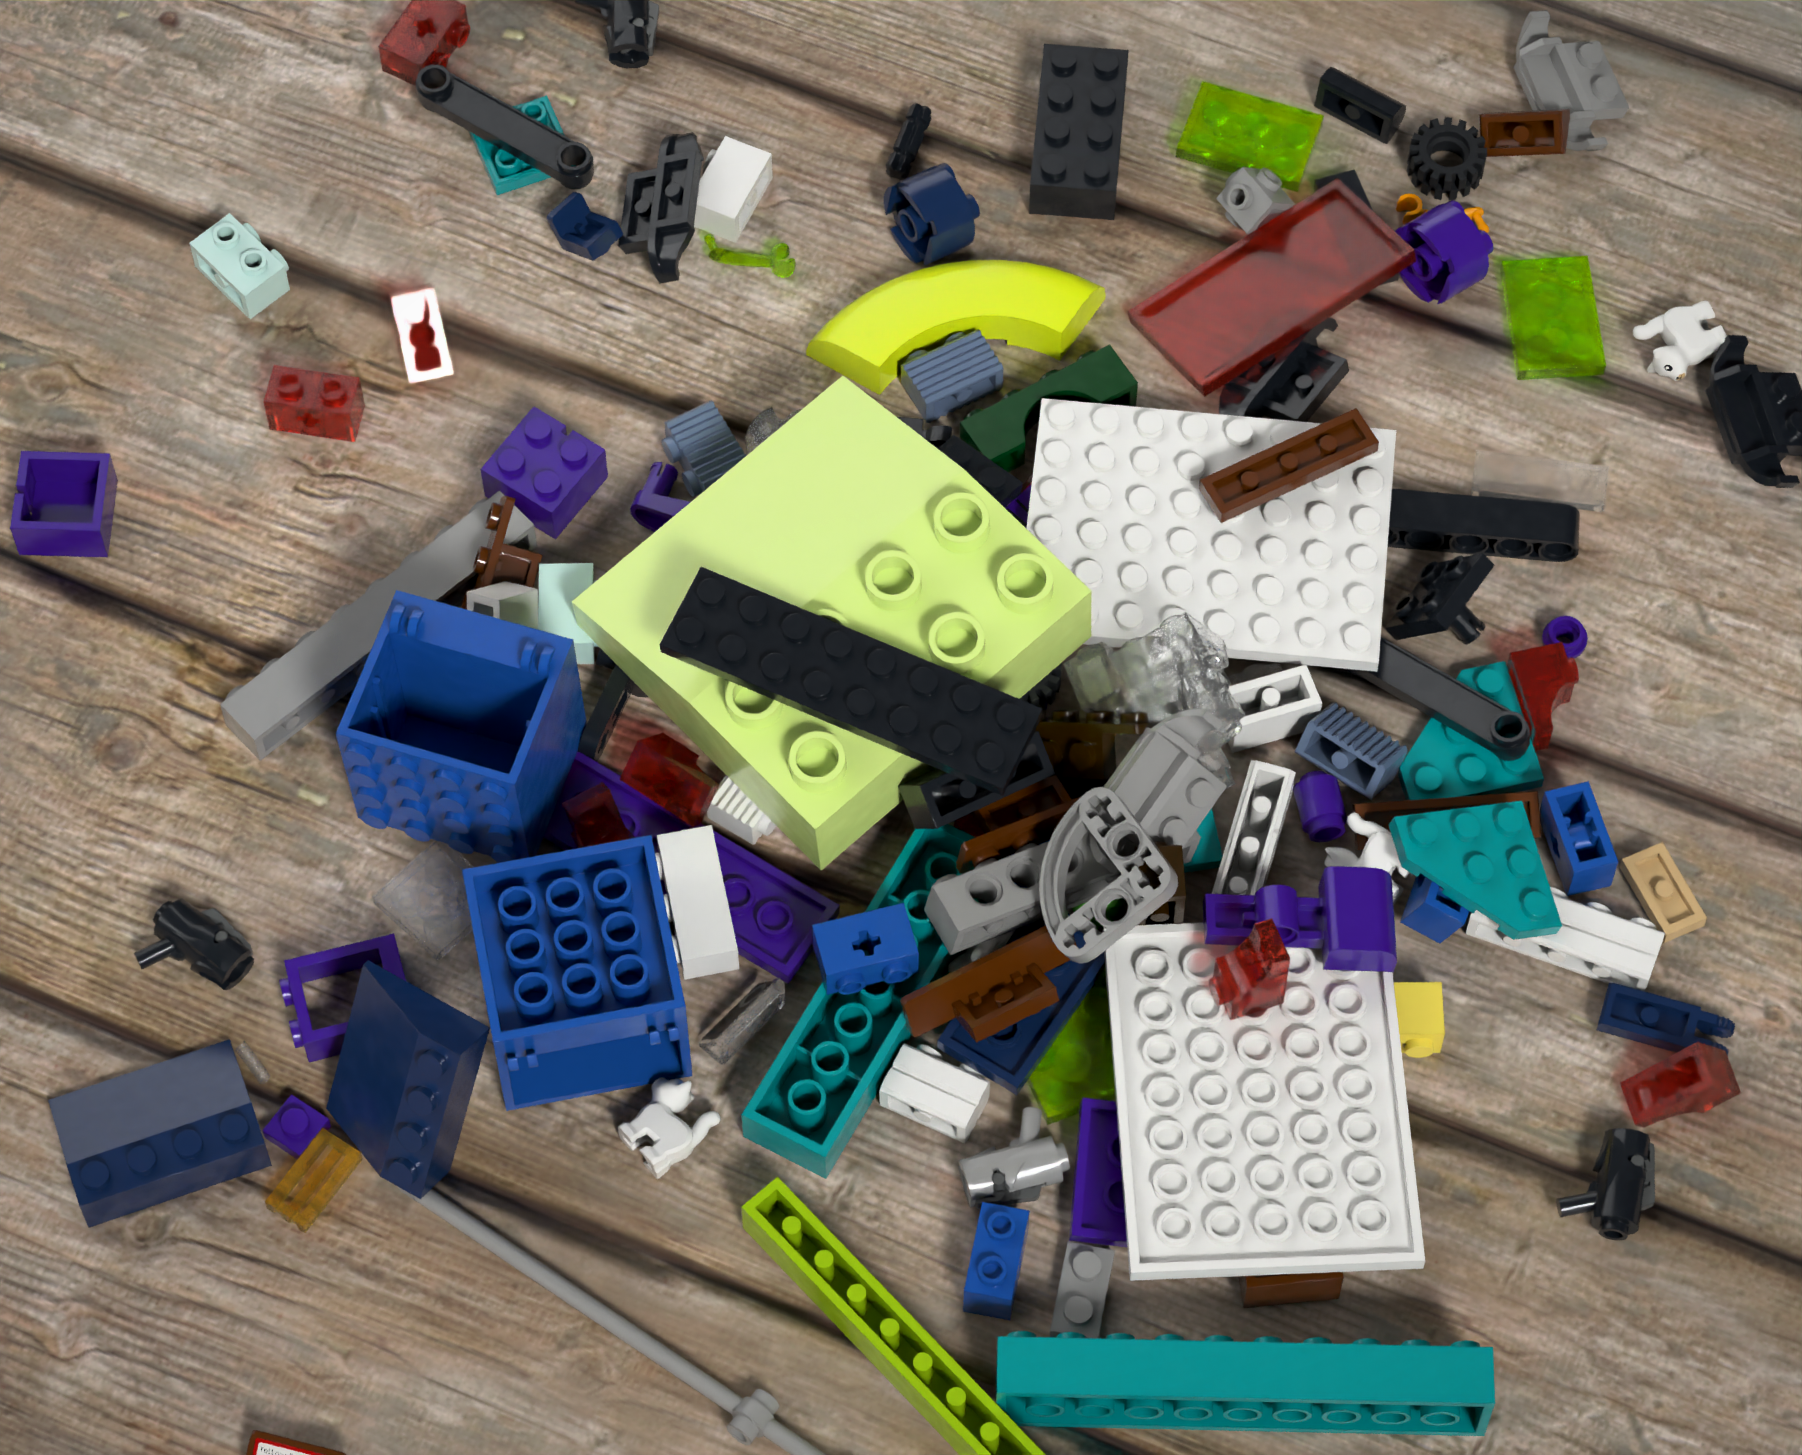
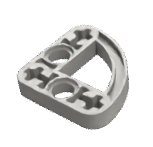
[1039,787,1178,963]

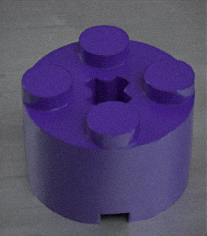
[1391,200,1493,304]

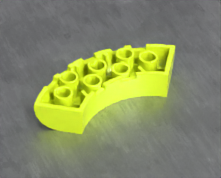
[806,260,1106,395]

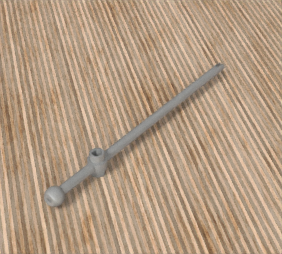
[398,1187,826,1455]

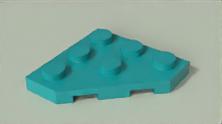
[1398,661,1544,800]
[1389,801,1562,940]

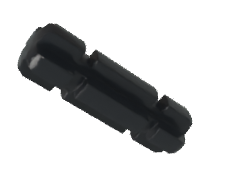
[886,103,932,180]

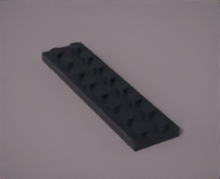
[659,567,1043,796]

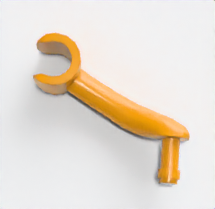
[1396,193,1489,233]

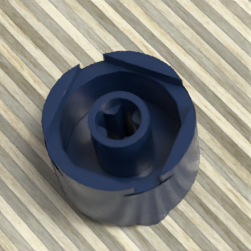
[884,163,980,265]

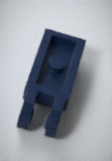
[1596,983,1735,1064]

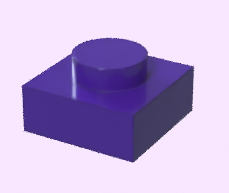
[262,1094,331,1162]

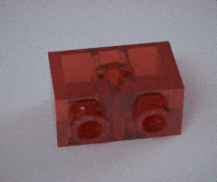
[378,0,470,86]
[263,365,365,442]

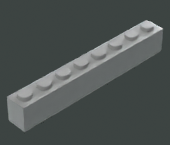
[220,491,537,761]

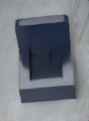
[547,192,623,261]

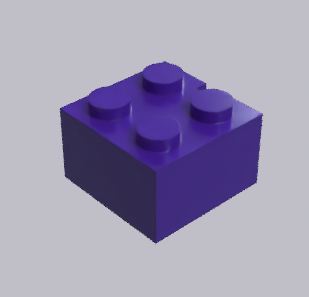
[480,407,608,540]
[10,451,118,558]

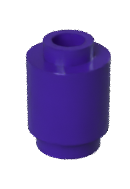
[1293,771,1347,843]

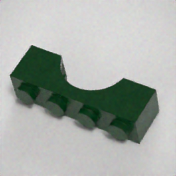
[960,344,1138,473]

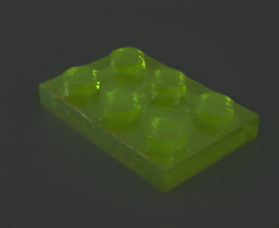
[1176,81,1324,192]
[1500,256,1606,380]

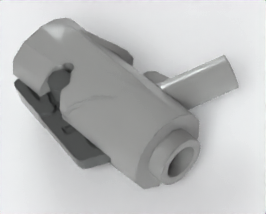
[958,1107,1070,1209]

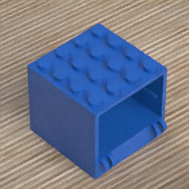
[336,590,587,863]
[462,835,693,1111]

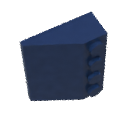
[326,960,490,1199]
[48,1039,272,1228]

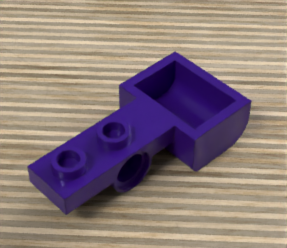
[1203,866,1397,972]

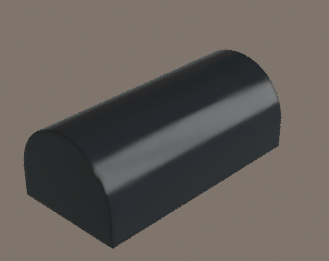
[1314,67,1406,144]

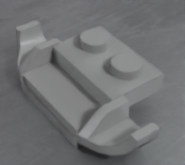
[1513,10,1629,151]
[1089,708,1227,875]

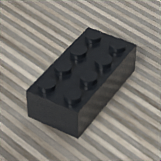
[1029,44,1129,220]

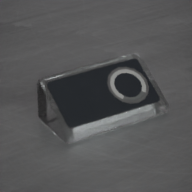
[698,978,786,1065]

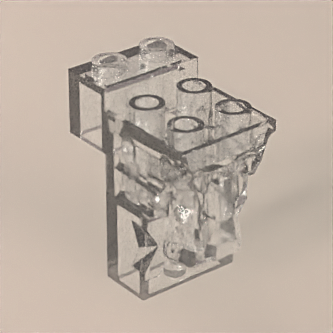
[1063,612,1245,789]

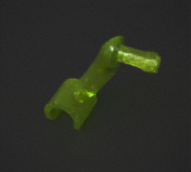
[704,234,796,278]

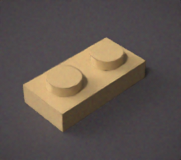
[1619,842,1707,943]

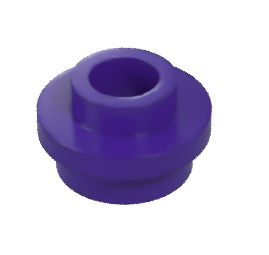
[1542,616,1588,660]

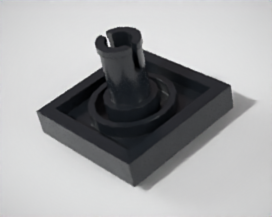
[1385,553,1495,644]

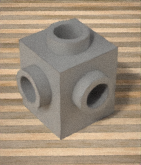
[1216,167,1295,236]

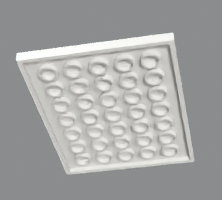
[1026,398,1396,672]
[1103,923,1425,1281]

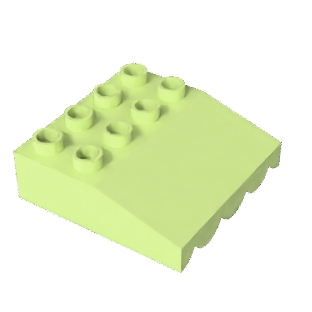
[572,376,1092,870]

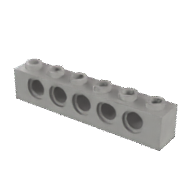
[924,829,1201,955]

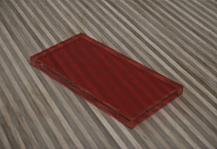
[1128,178,1416,397]

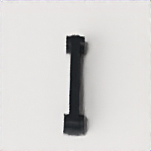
[416,65,594,190]
[1346,637,1530,761]

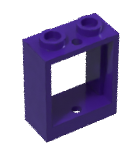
[279,933,406,1063]

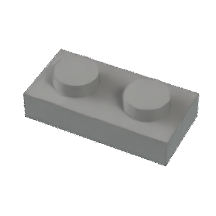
[1049,1241,1115,1338]

